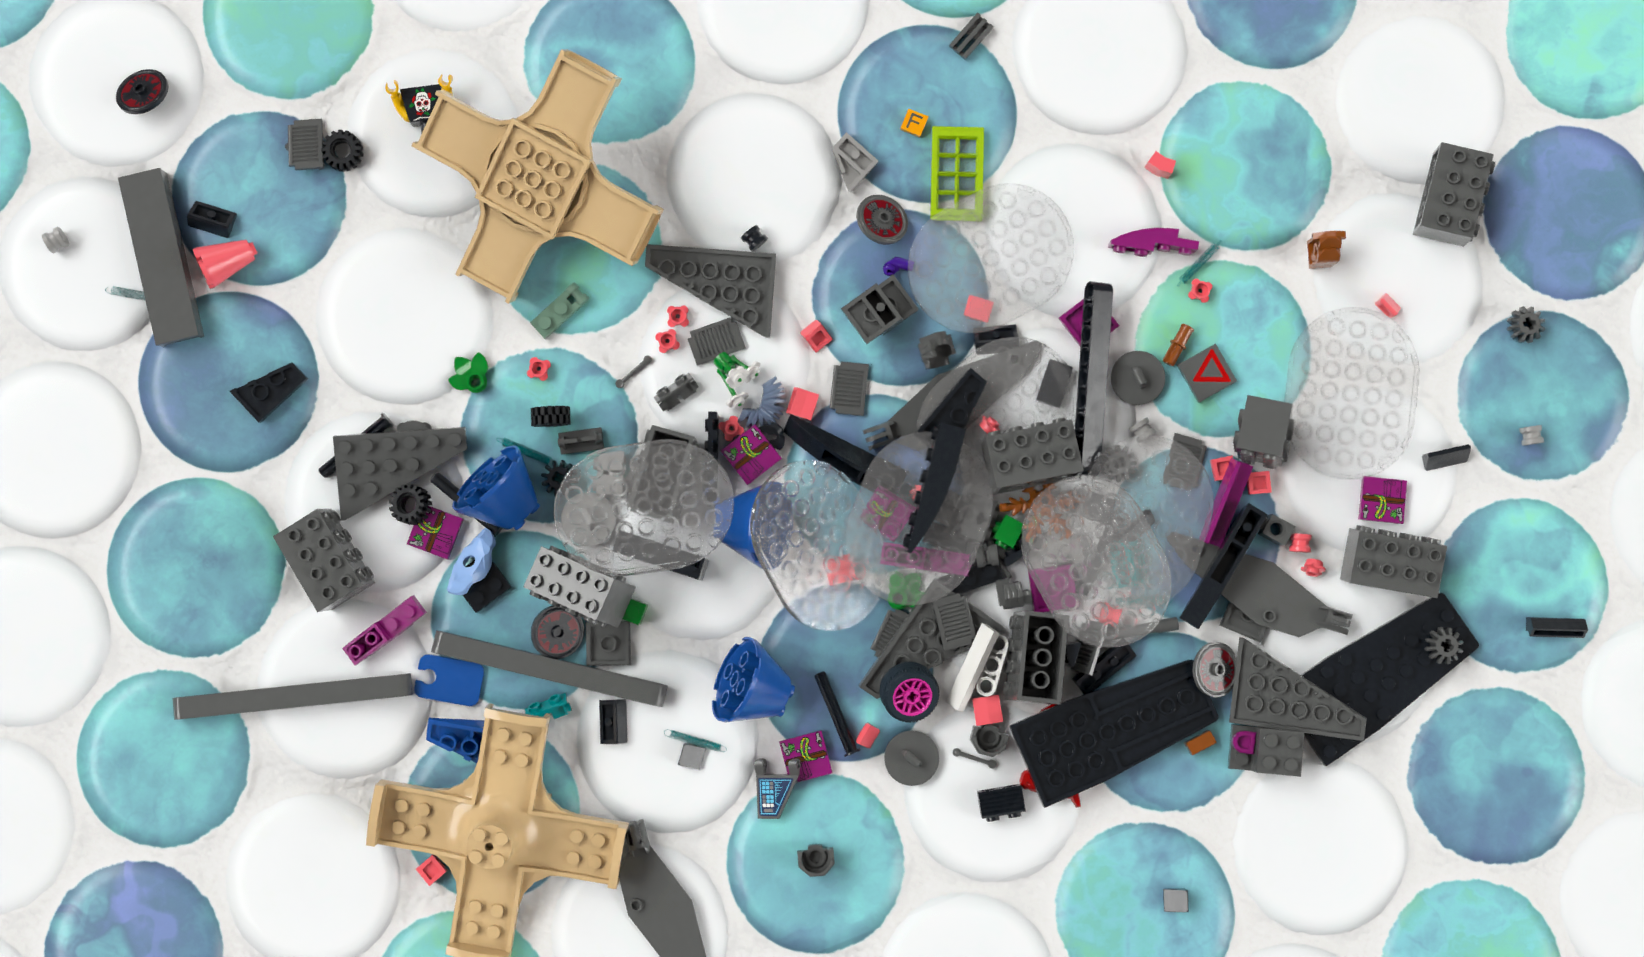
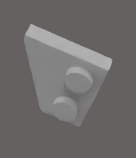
[832,132,878,193]

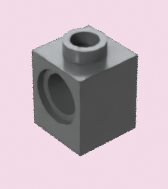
[1258,514,1296,546]

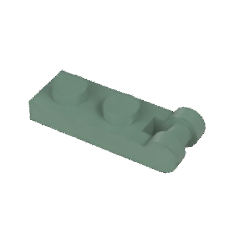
[530,282,589,339]

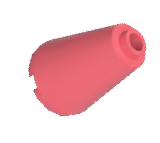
[192,240,257,289]

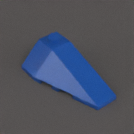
[426,718,485,763]

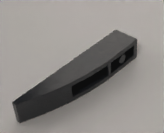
[783,414,908,495]
[902,422,966,553]
[1179,503,1268,629]

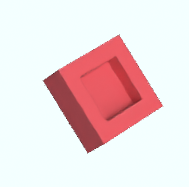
[1210,455,1233,481]
[1247,471,1272,495]
[416,855,448,886]

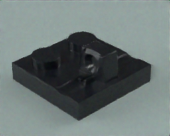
[463,560,512,613]

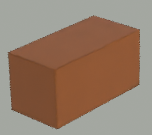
[1184,730,1217,755]

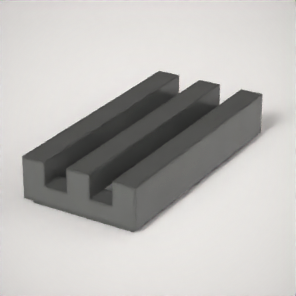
[949,12,994,60]

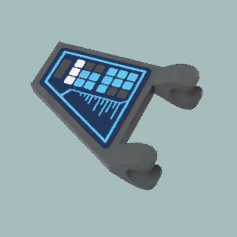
[754,758,800,819]

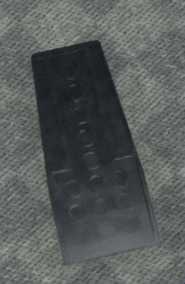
[1301,593,1479,766]
[1009,659,1218,808]

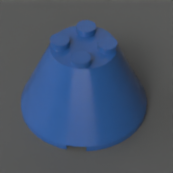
[452,446,540,530]
[713,481,792,570]
[712,637,795,723]

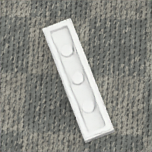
[946,623,999,712]

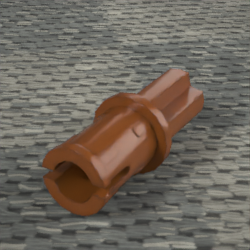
[1163,324,1194,366]

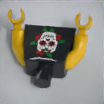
[385,74,453,134]

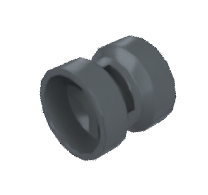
[975,544,999,568]

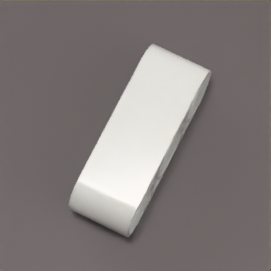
[975,634,1008,697]

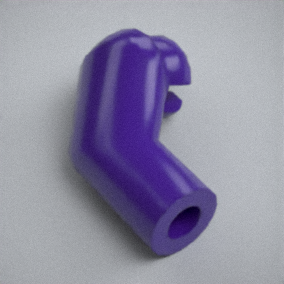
[883,257,915,276]

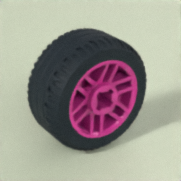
[879,662,940,723]

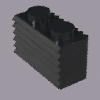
[977,784,1026,822]

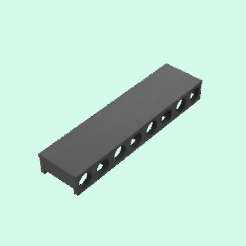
[118,168,204,347]

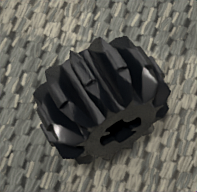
[541,460,578,497]

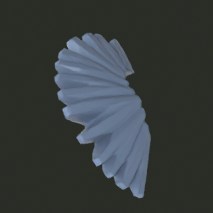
[738,376,786,427]

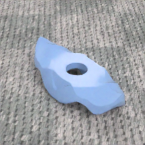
[447,528,496,595]

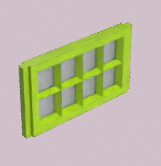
[930,126,984,222]

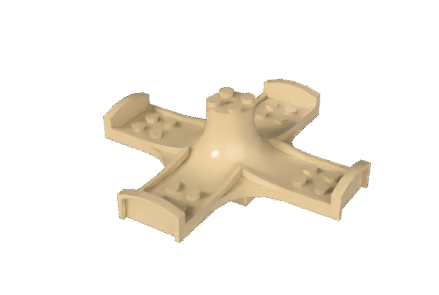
[412,49,664,304]
[366,703,629,957]

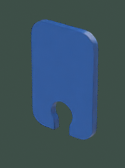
[414,654,484,706]

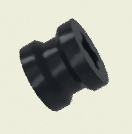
[741,225,768,252]

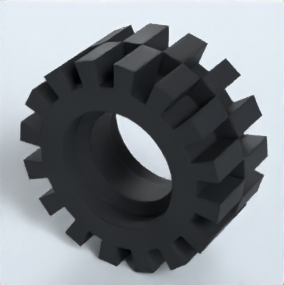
[321,130,364,172]
[531,406,571,427]
[389,484,432,525]

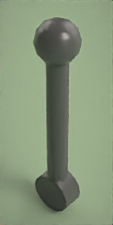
[615,355,652,388]
[985,538,1012,579]
[952,748,997,769]

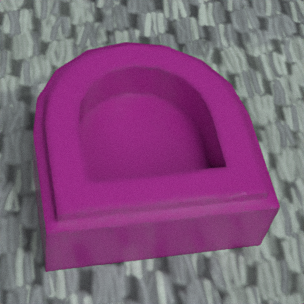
[1232,731,1256,754]

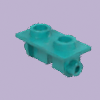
[525,693,572,719]

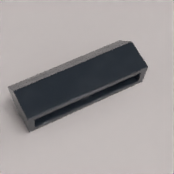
[1526,617,1588,638]

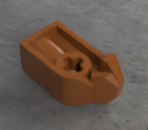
[1307,231,1346,269]

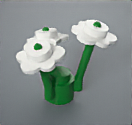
[713,352,760,408]

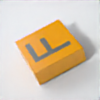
[900,109,929,138]

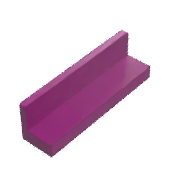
[1199,458,1253,547]

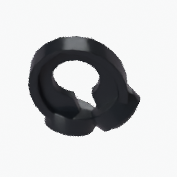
[758,422,785,450]

